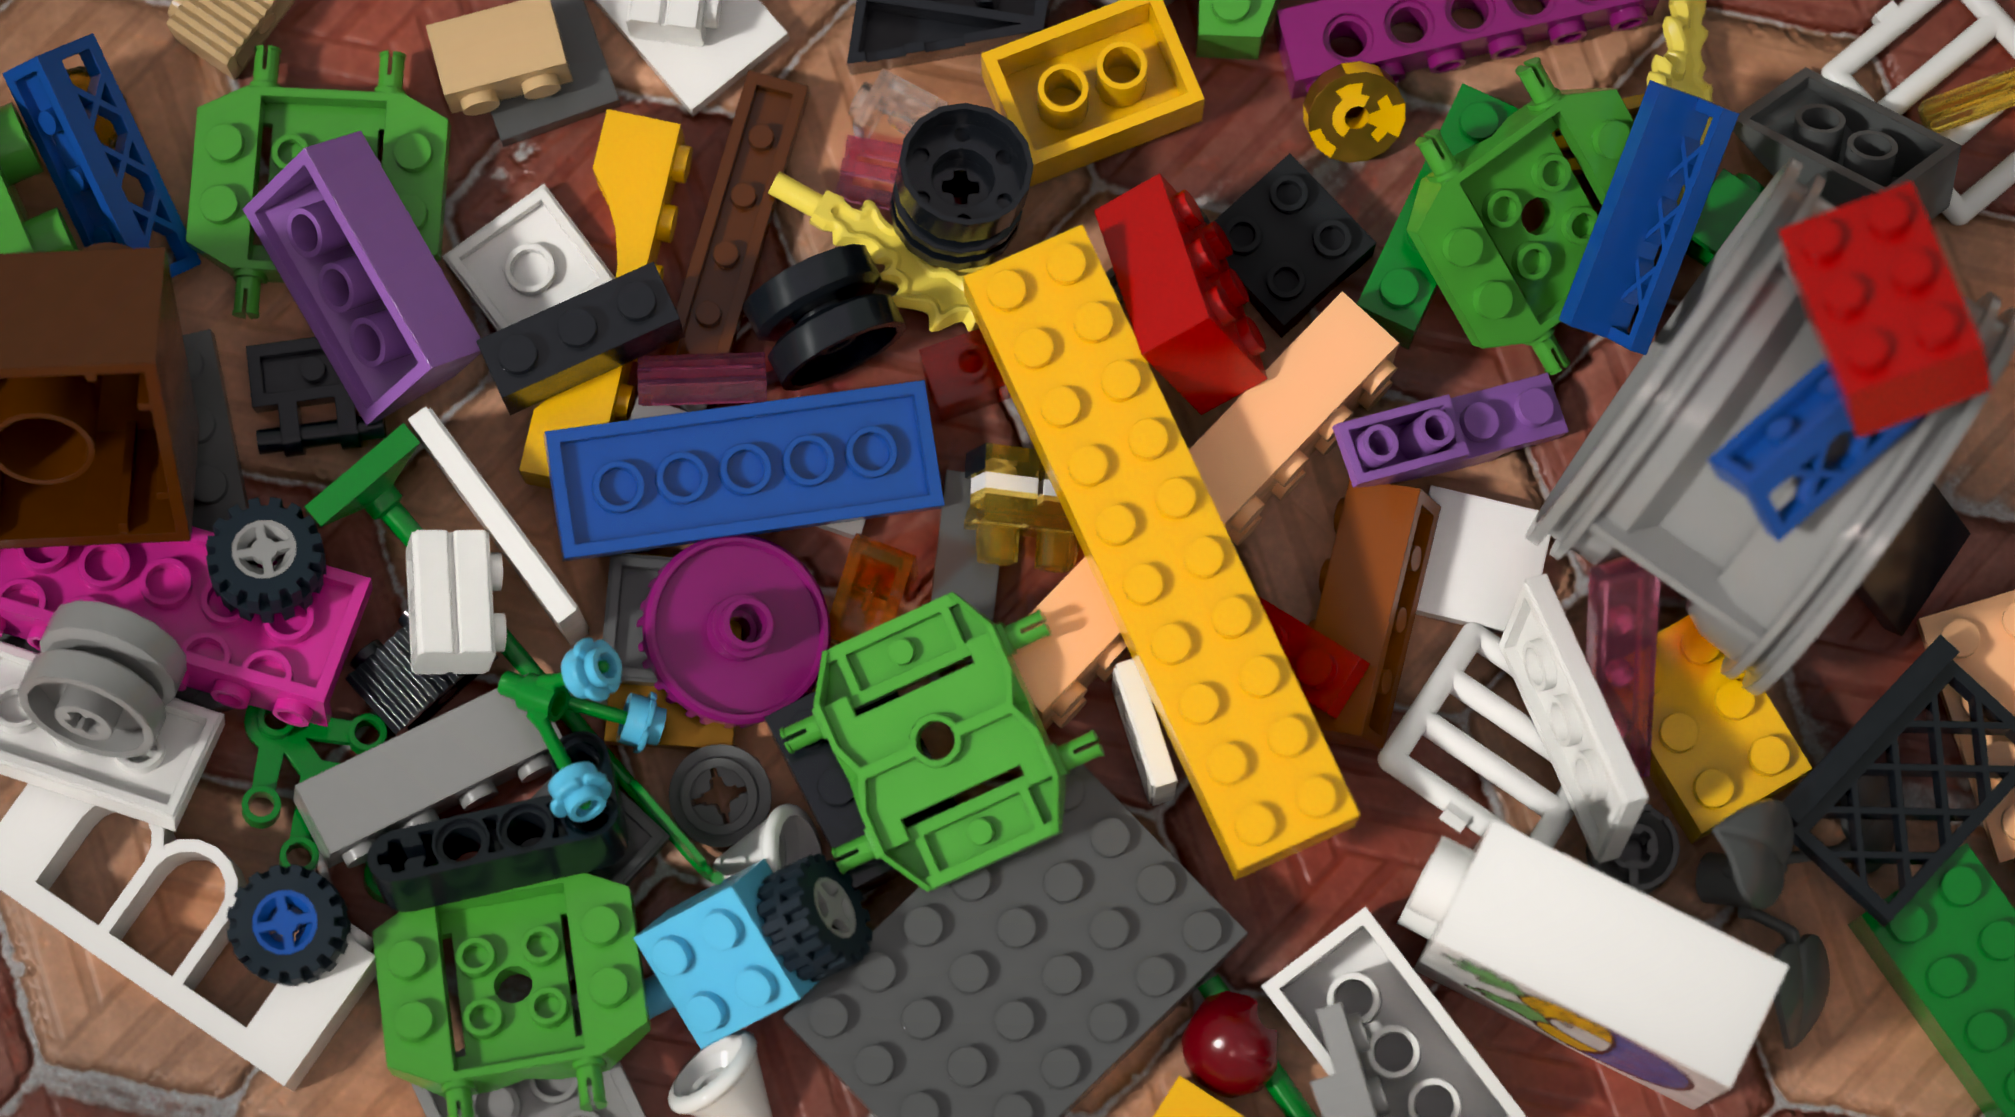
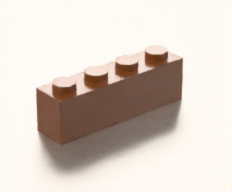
[1307,479,1441,751]

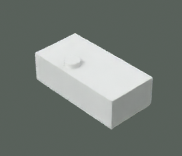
[1261,907,1527,1117]

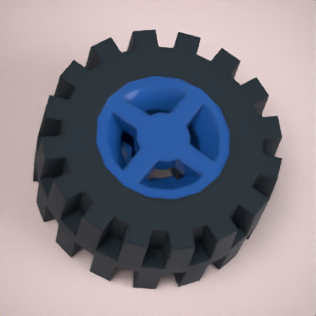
[226,864,351,986]

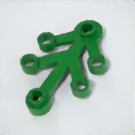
[242,705,387,904]

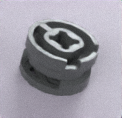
[1585,804,1680,895]

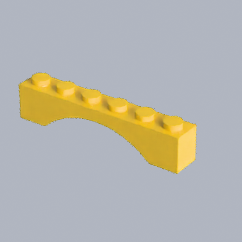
[519,109,693,489]

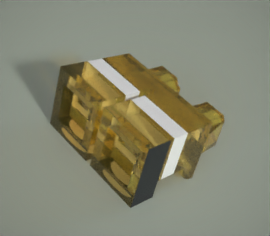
[964,443,1080,573]

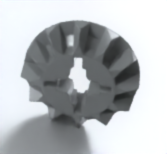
[669,744,772,847]

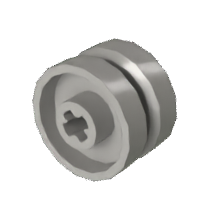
[17,600,187,758]

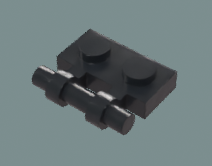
[246,337,387,457]

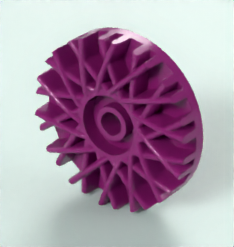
[636,535,831,729]

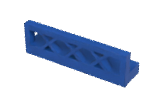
[2,33,202,278]
[1559,80,1739,355]
[1707,359,1926,542]

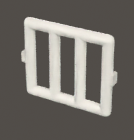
[1821,0,2015,226]
[1378,622,1624,849]

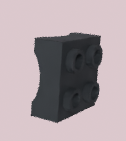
[1214,153,1376,338]

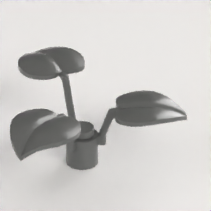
[1696,776,1894,1050]

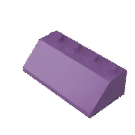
[243,131,481,426]

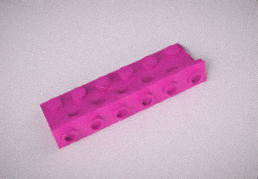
[0,526,373,727]

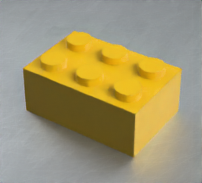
[981,0,1205,187]
[1594,615,1813,844]

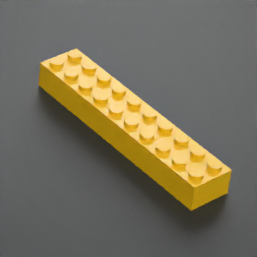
[963,224,1360,880]

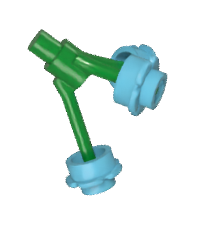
[498,637,667,822]

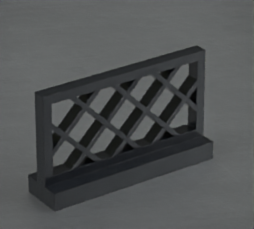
[1782,634,2015,927]

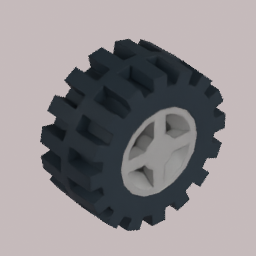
[206,497,326,623]
[757,854,872,982]

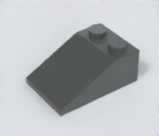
[1733,67,1962,221]

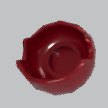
[1181,990,1278,1099]

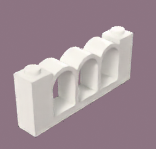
[0,783,377,1091]

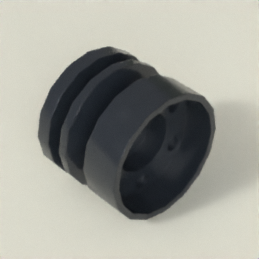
[889,103,1033,270]

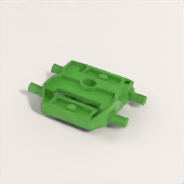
[186,45,451,319]
[1406,57,1634,375]
[779,592,1105,892]
[372,862,651,1117]

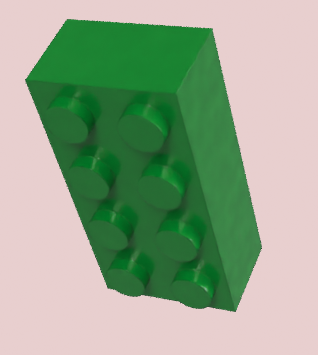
[1848,842,2015,1117]

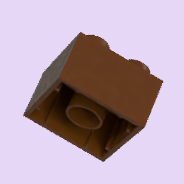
[0,242,200,549]

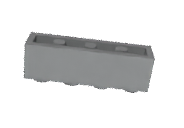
[293,673,562,868]

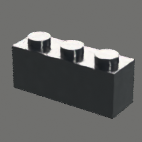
[476,262,685,415]

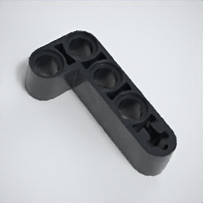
[367,731,629,912]

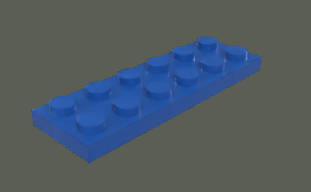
[543,380,945,562]

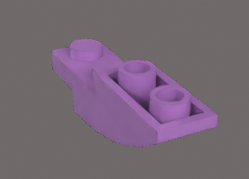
[1332,373,1569,488]

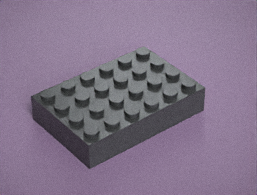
[783,764,1248,1117]

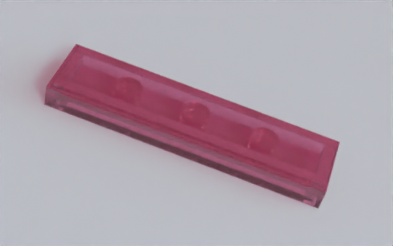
[1586,558,1660,778]

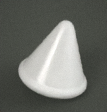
[712,803,823,880]
[668,1030,773,1117]

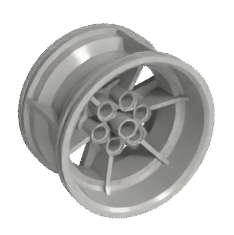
[1525,156,2015,696]

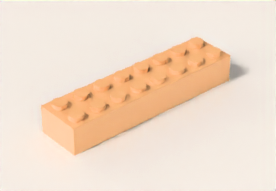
[1013,291,1399,730]

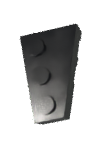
[847,0,1051,75]

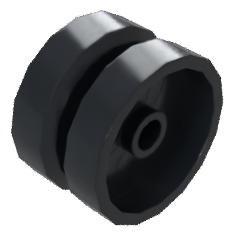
[742,244,907,391]

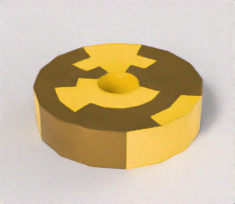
[1303,61,1405,163]

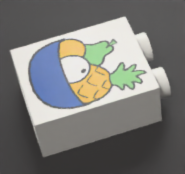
[1397,819,1789,1110]

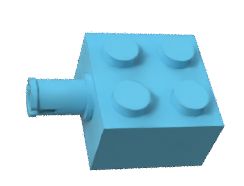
[633,858,819,1049]

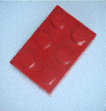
[1094,173,1268,415]
[1778,180,1992,439]

